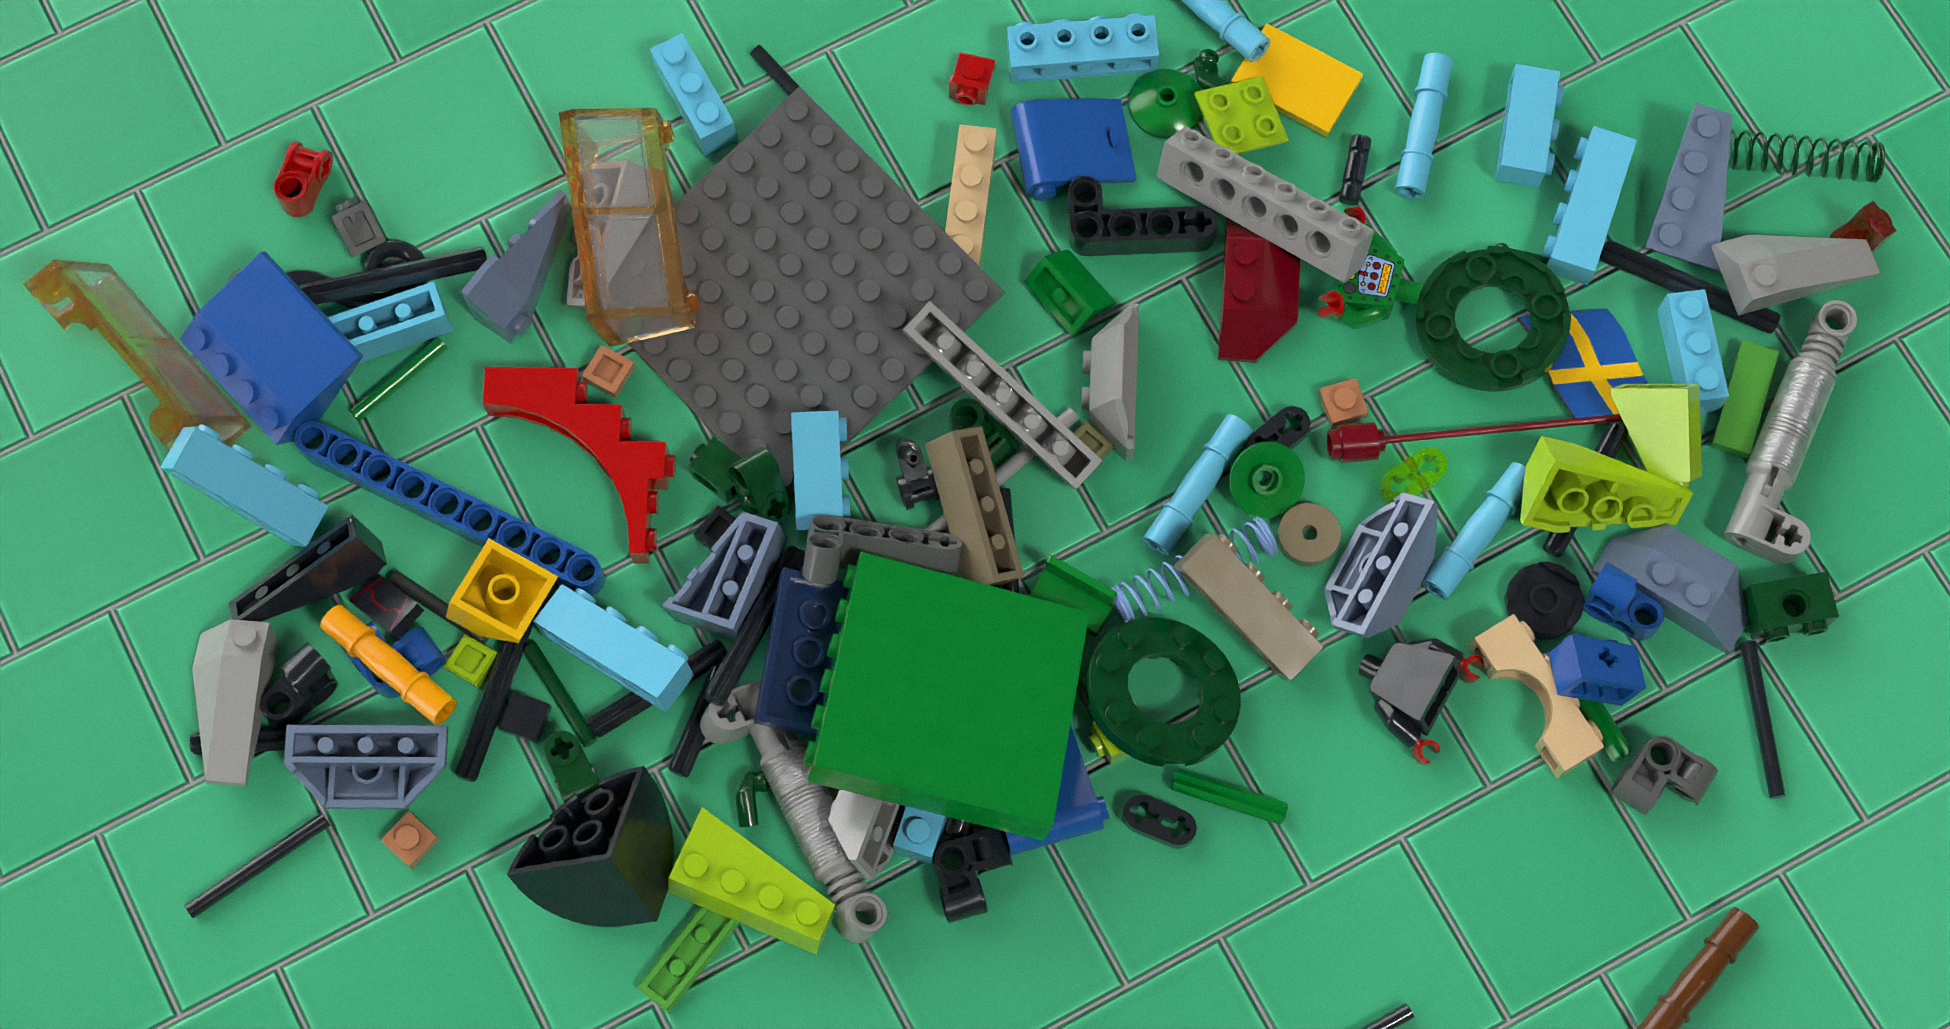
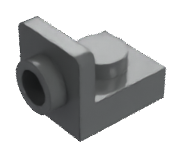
[331,197,386,257]

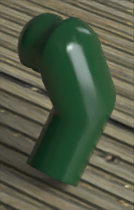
[1194,49,1230,90]
[735,770,770,827]

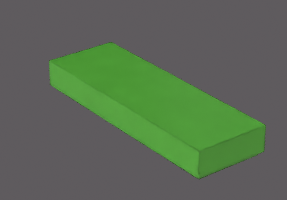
[1710,340,1780,458]
[636,907,741,1014]

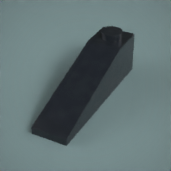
[229,514,387,622]

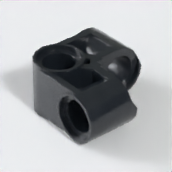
[260,643,338,728]
[934,828,1013,923]

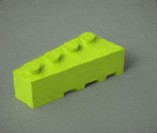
[668,807,835,955]

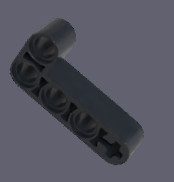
[1067,176,1218,256]

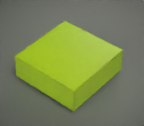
[444,634,498,689]

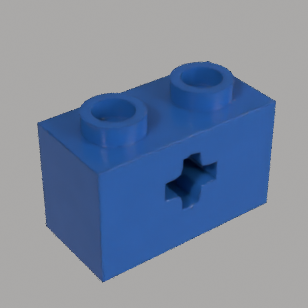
[1549,634,1646,706]

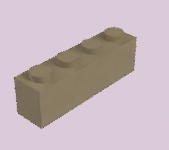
[925,426,1024,587]
[1173,534,1323,681]

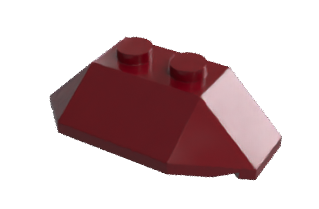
[1218,217,1300,363]

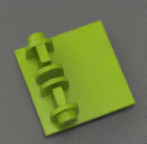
[1195,76,1289,155]

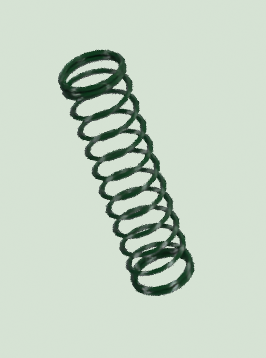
[1731,129,1885,183]

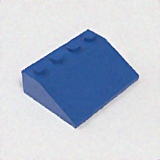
[180,251,363,445]

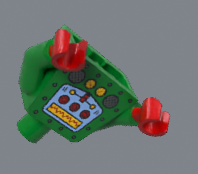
[1318,207,1422,329]

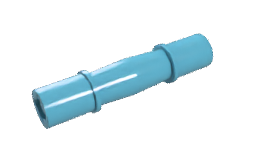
[1181,0,1271,62]
[1395,53,1453,199]
[1143,414,1253,556]
[1421,462,1525,600]

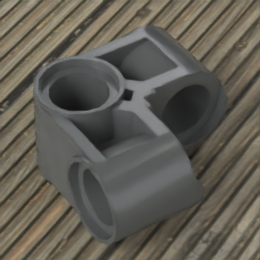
[1610,736,1718,815]

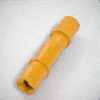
[320,604,457,725]

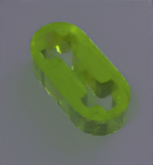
[1380,447,1448,504]

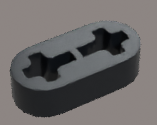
[1246,406,1310,450]
[1123,794,1197,849]

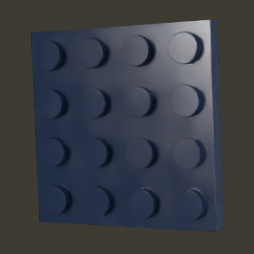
[754,567,849,737]

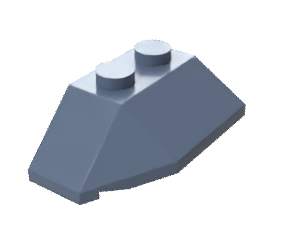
[1324,492,1438,638]
[1591,524,1749,655]
[284,725,449,809]

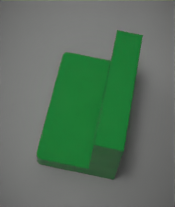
[1024,250,1116,336]
[1029,555,1118,637]

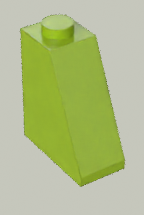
[1611,384,1702,487]

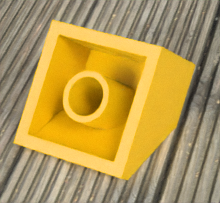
[446,538,558,643]

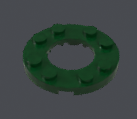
[1416,246,1571,392]
[1085,617,1241,767]

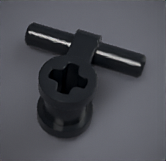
[896,438,940,510]

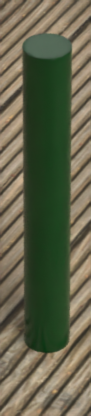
[523,642,597,748]

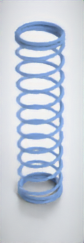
[1111,517,1278,622]

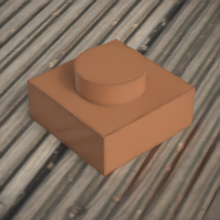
[582,345,636,398]
[1318,378,1369,428]
[381,811,440,869]

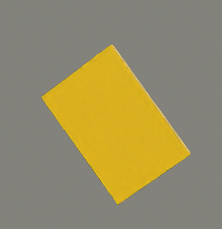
[1230,23,1364,138]

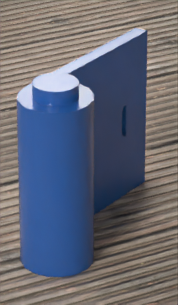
[1011,99,1137,201]
[1004,725,1109,856]

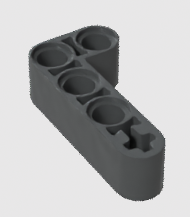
[802,515,963,584]

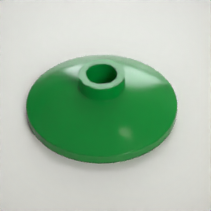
[1129,69,1202,138]
[1229,442,1305,518]

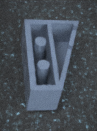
[662,511,789,640]

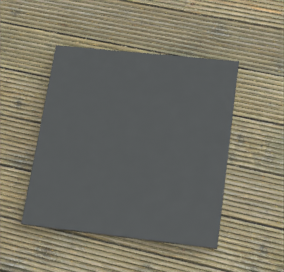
[594,86,1005,499]

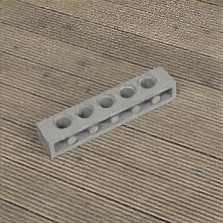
[1156,126,1375,283]
[902,301,1103,489]

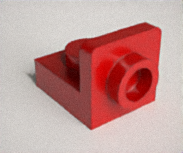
[949,52,995,106]

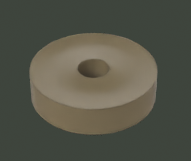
[1277,503,1341,567]

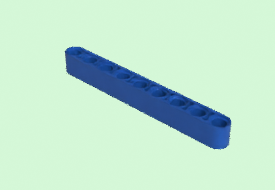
[294,421,606,596]

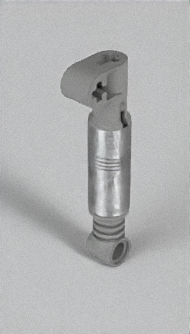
[1724,300,1857,564]
[700,679,887,944]

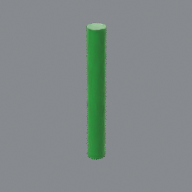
[349,337,447,422]

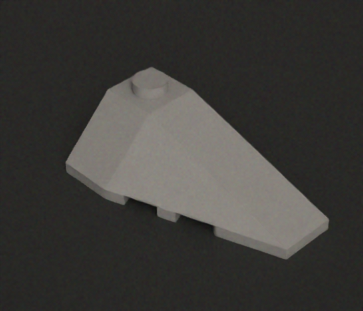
[192,619,280,787]

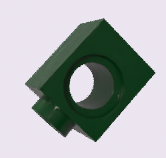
[689,437,742,504]

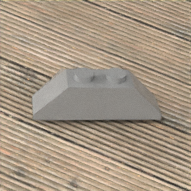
[1081,304,1139,461]
[828,789,906,880]

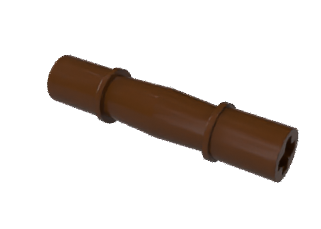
[1637,907,1759,1029]

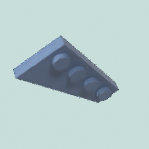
[1644,103,1733,271]

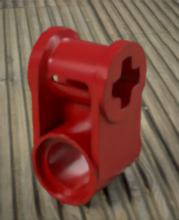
[273,141,333,218]

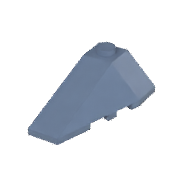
[461,190,572,343]

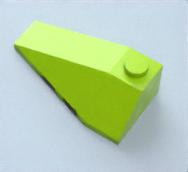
[1520,436,1694,533]

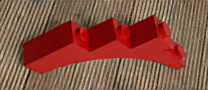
[483,367,676,564]

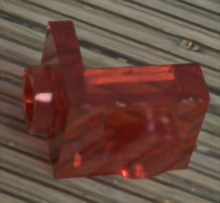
[1830,200,1897,252]

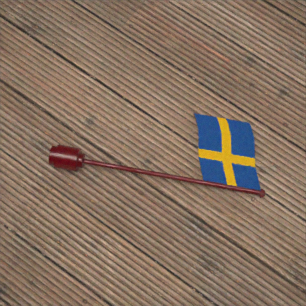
[1327,309,1649,464]

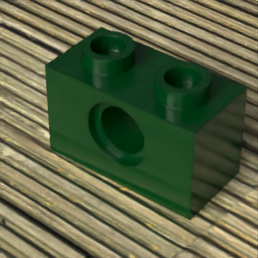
[1743,572,1839,643]

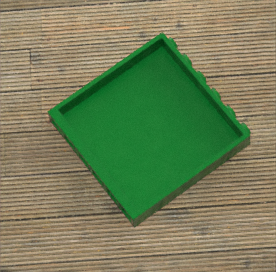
[803,552,1090,841]

